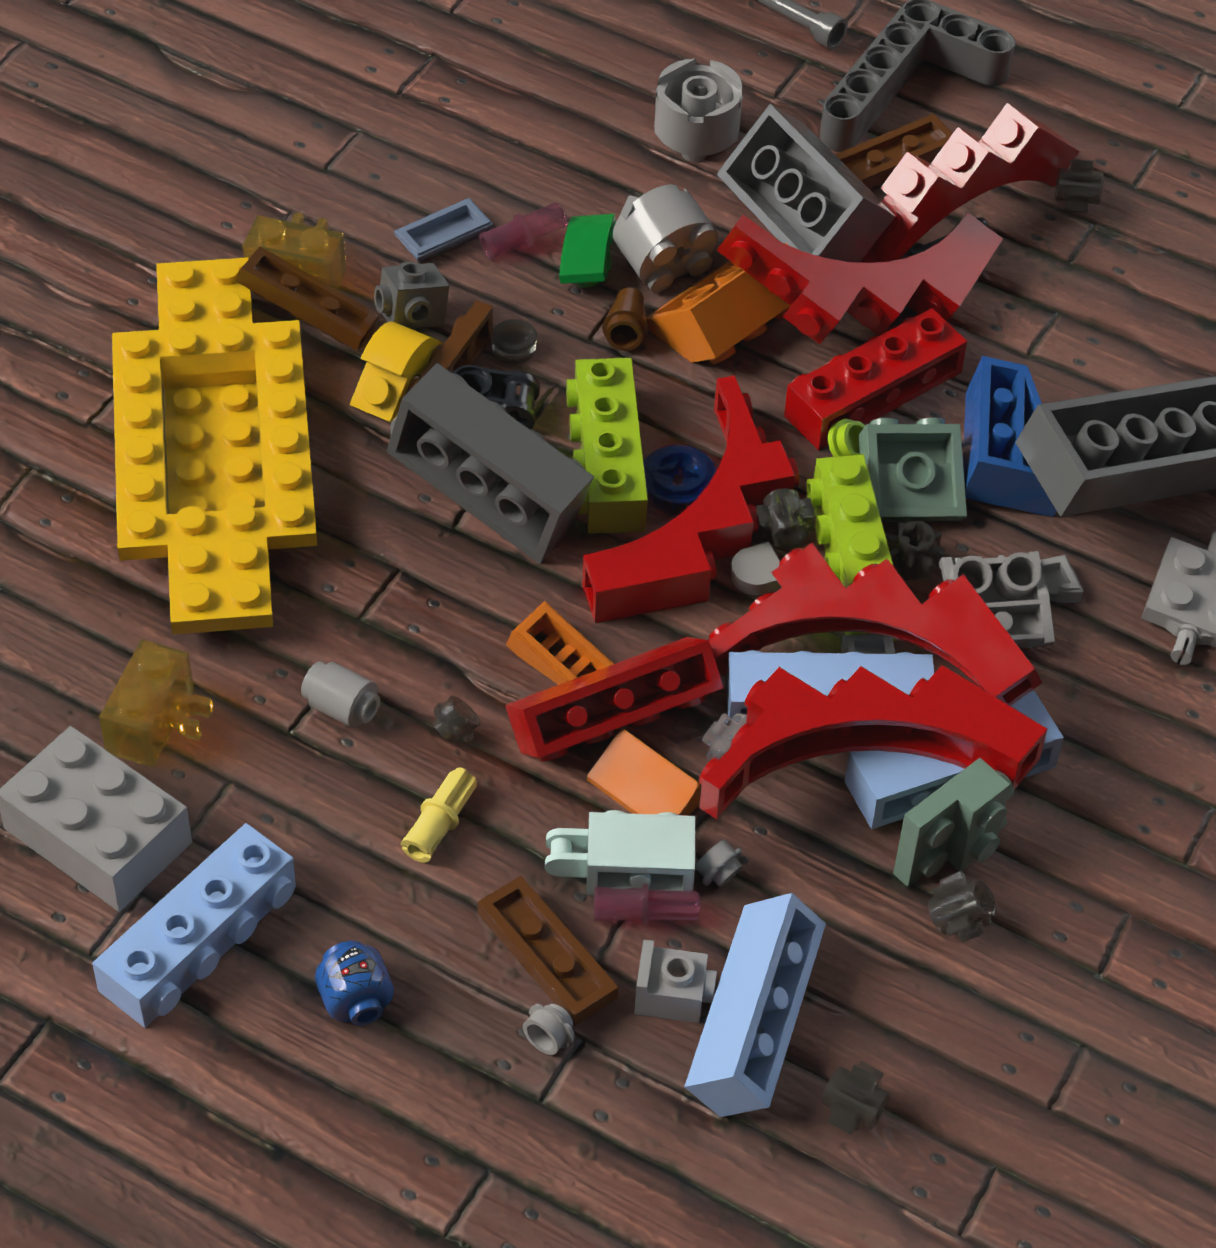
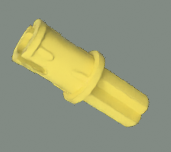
[400,767,477,863]

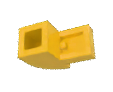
[349,321,444,422]

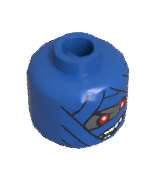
[315,941,394,1026]

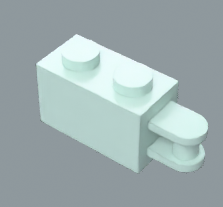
[545,810,695,898]

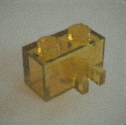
[242,212,346,290]
[99,639,213,767]

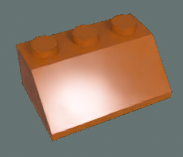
[646,243,791,364]

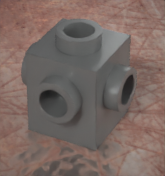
[374,262,450,330]

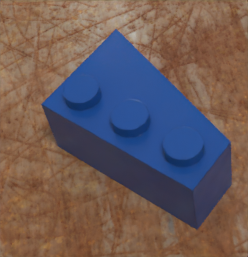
[963,356,1057,517]

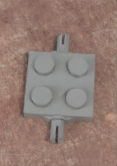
[1141,531,1216,665]

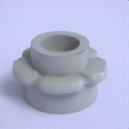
[695,839,743,887]
[523,1004,574,1055]

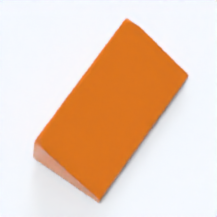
[587,729,701,816]

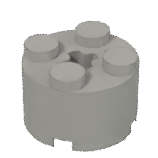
[654,59,743,162]
[613,184,718,293]

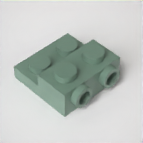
[859,418,967,522]
[893,758,1014,887]

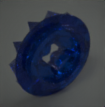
[643,445,717,510]

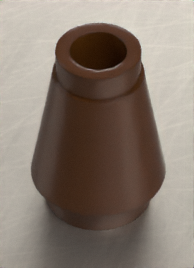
[602,287,648,351]

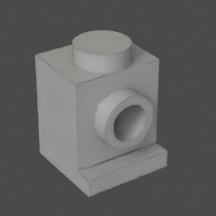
[634,940,717,1023]

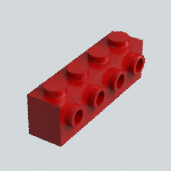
[784,308,967,451]
[505,637,724,761]

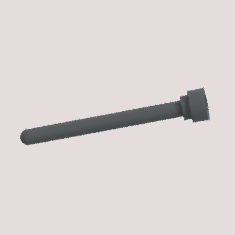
[756,0,848,50]

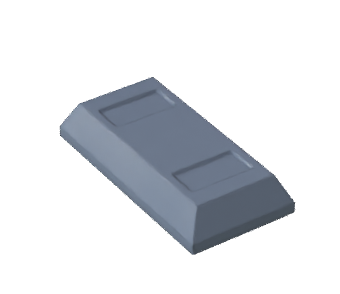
[394,198,493,263]

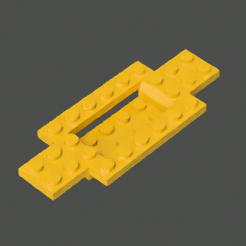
[112,257,317,635]

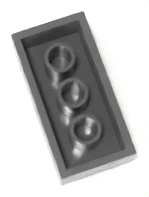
[717,104,896,263]
[386,363,594,564]

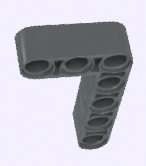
[820,0,1015,152]

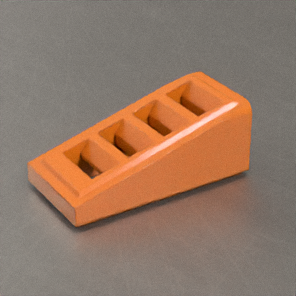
[506,601,614,685]

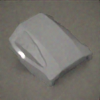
[938,551,1055,649]

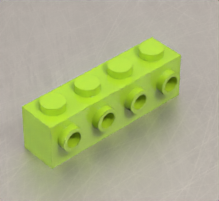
[566,358,648,534]
[806,454,897,641]

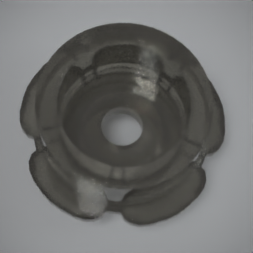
[433,696,481,743]

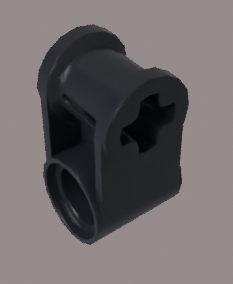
[453,365,541,429]

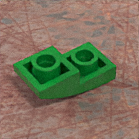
[559,214,616,287]

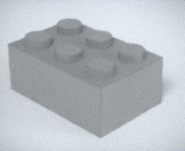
[0,725,192,912]

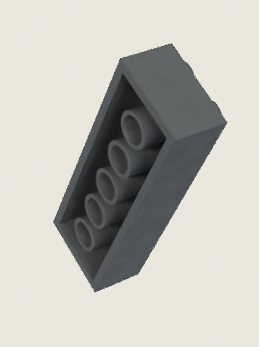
[1015,376,1216,517]

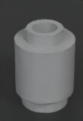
[301,661,380,728]

